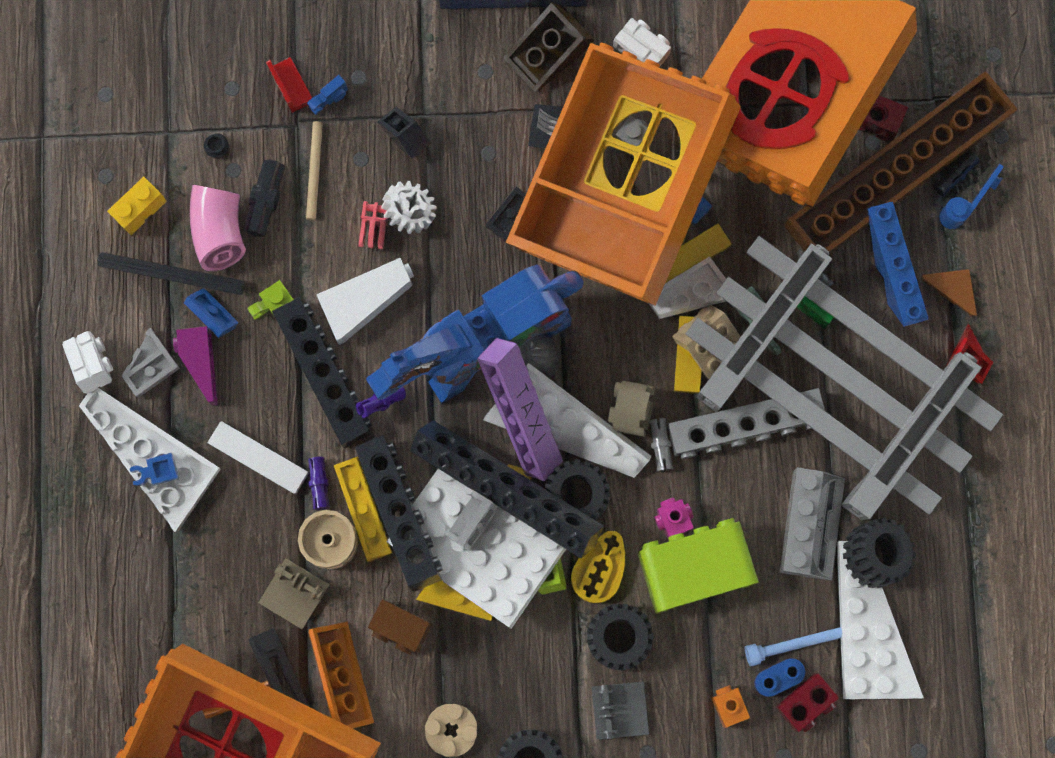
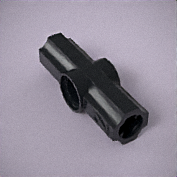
[243,159,285,237]

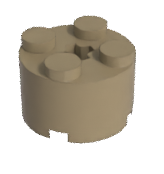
[608,381,654,437]

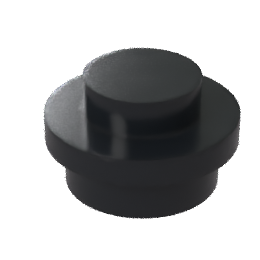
[204,133,229,158]

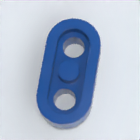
[754,659,805,697]

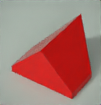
[946,324,993,384]

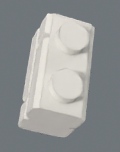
[613,18,671,66]
[62,331,113,394]

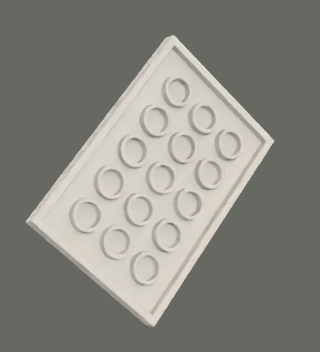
[387,469,566,629]

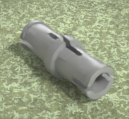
[649,418,673,472]

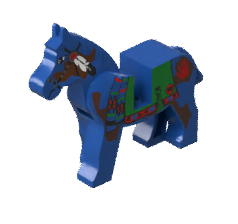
[366,265,584,404]

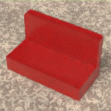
[266,57,312,113]

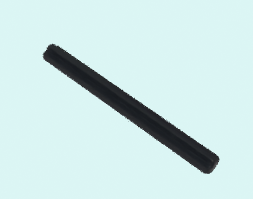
[97,252,245,295]

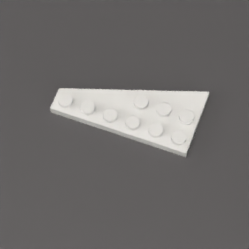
[483,363,651,478]
[79,387,221,533]
[837,541,923,699]

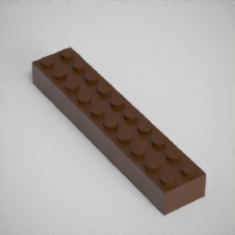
[784,71,1018,256]

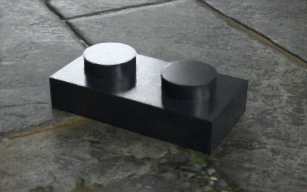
[486,186,526,242]

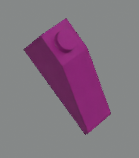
[173,326,218,406]

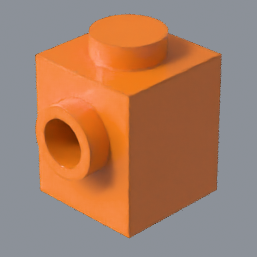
[711,685,750,728]

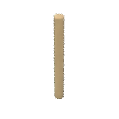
[306,121,323,220]

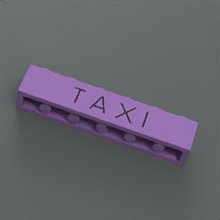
[477,338,563,481]

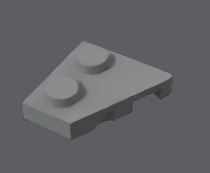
[122,328,180,398]

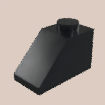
[378,107,431,159]

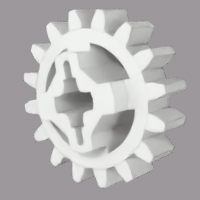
[381,181,437,234]

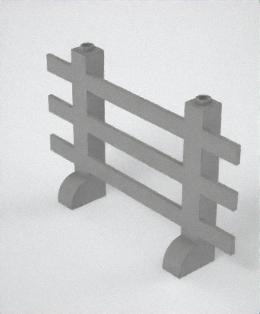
[685,236,1003,520]

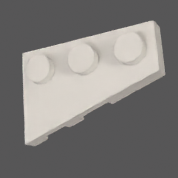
[649,257,726,319]

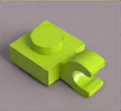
[247,280,293,320]

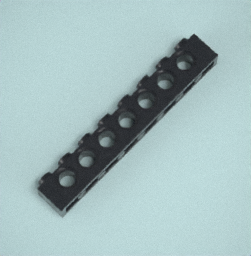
[410,420,604,558]

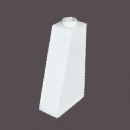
[317,258,414,345]

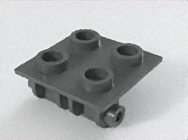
[591,681,649,740]

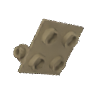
[258,558,329,629]

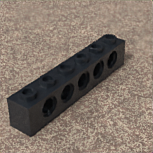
[272,297,372,448]
[355,435,443,592]

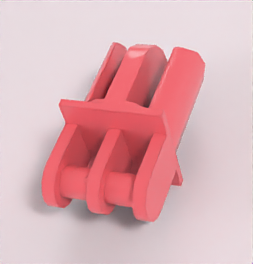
[358,201,388,250]

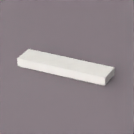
[207,421,309,495]

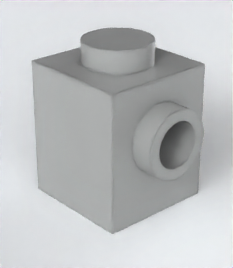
[615,116,648,158]

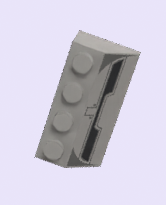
[779,467,845,581]

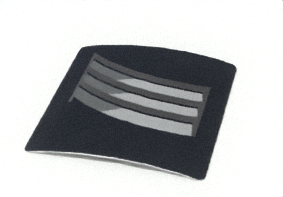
[528,104,563,148]

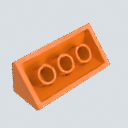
[308,621,374,729]

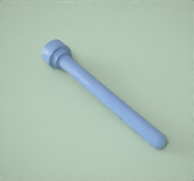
[744,627,842,667]

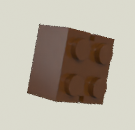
[368,599,432,655]

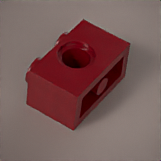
[858,95,908,141]

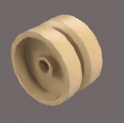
[298,510,359,570]

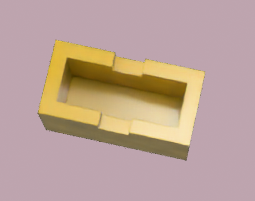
[107,176,167,235]

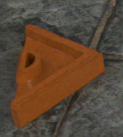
[921,269,977,317]

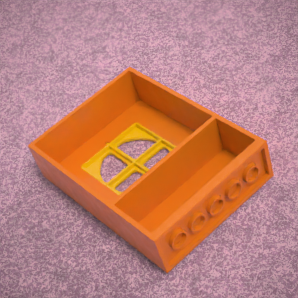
[506,43,741,306]

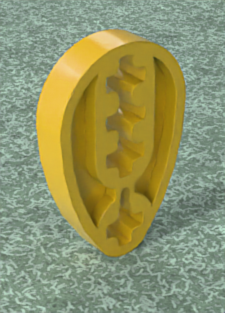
[571,531,625,603]

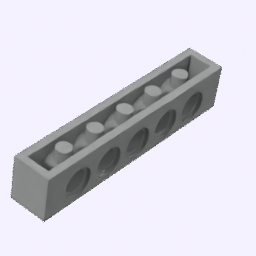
[667,388,825,459]

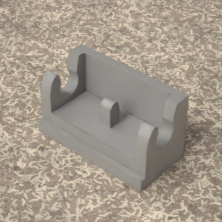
[444,490,498,551]

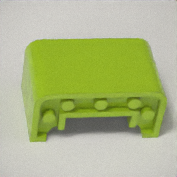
[638,518,759,614]

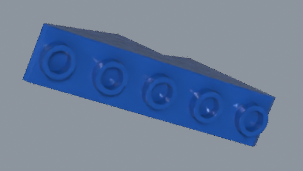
[868,202,928,326]

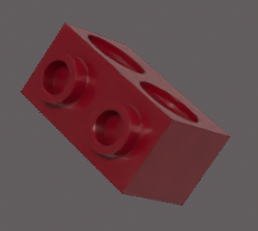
[775,673,839,732]

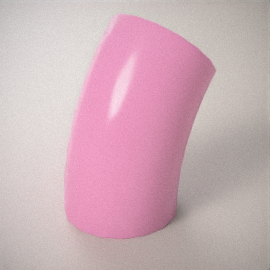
[190,185,246,271]

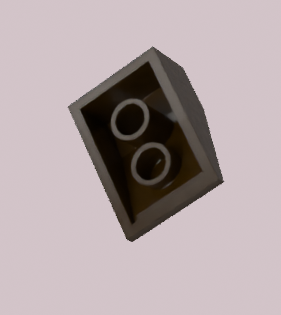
[503,3,595,93]

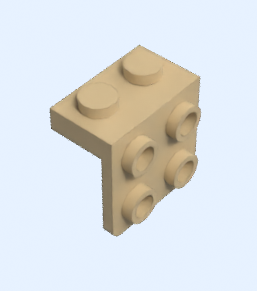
[672,305,741,379]

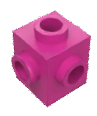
[654,497,694,540]

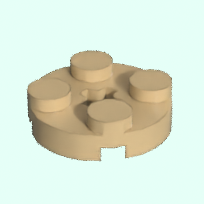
[425,704,477,757]

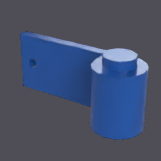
[939,164,1004,229]

